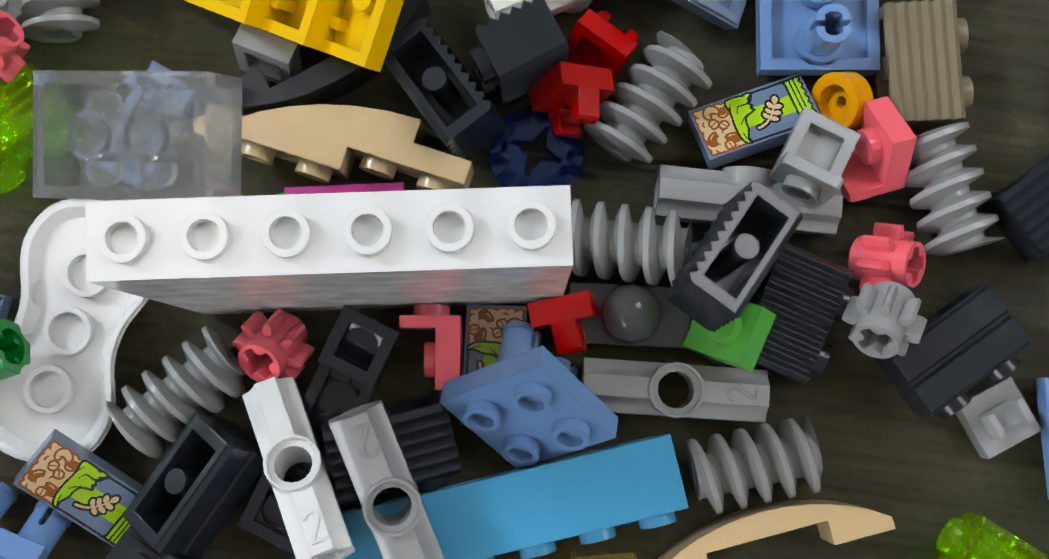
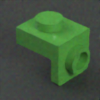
[683,302,776,373]

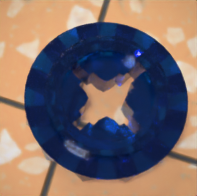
[489,106,584,187]

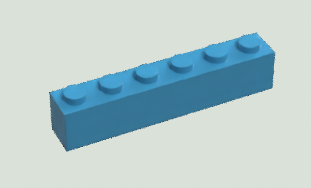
[342,433,689,559]

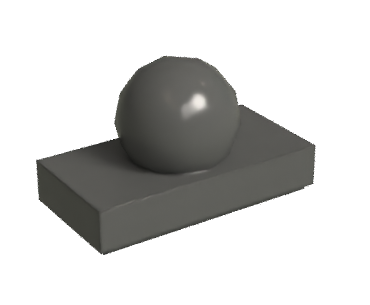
[569,282,690,349]

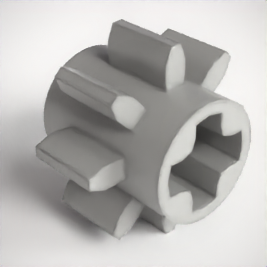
[842,281,927,359]

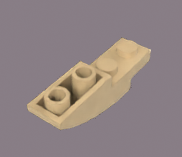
[224,104,474,190]

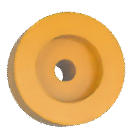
[811,71,874,131]

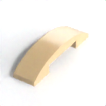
[658,499,896,559]

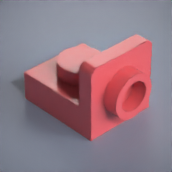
[841,96,917,202]
[399,304,463,390]

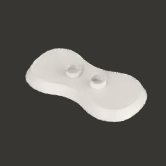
[0,198,148,462]

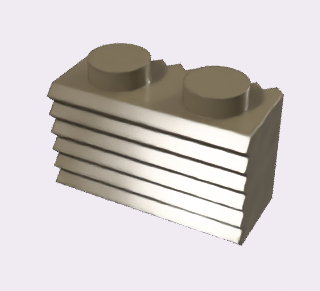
[874,0,974,131]

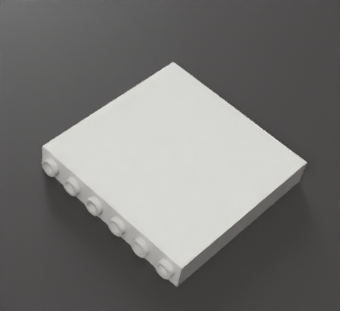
[85,185,573,314]

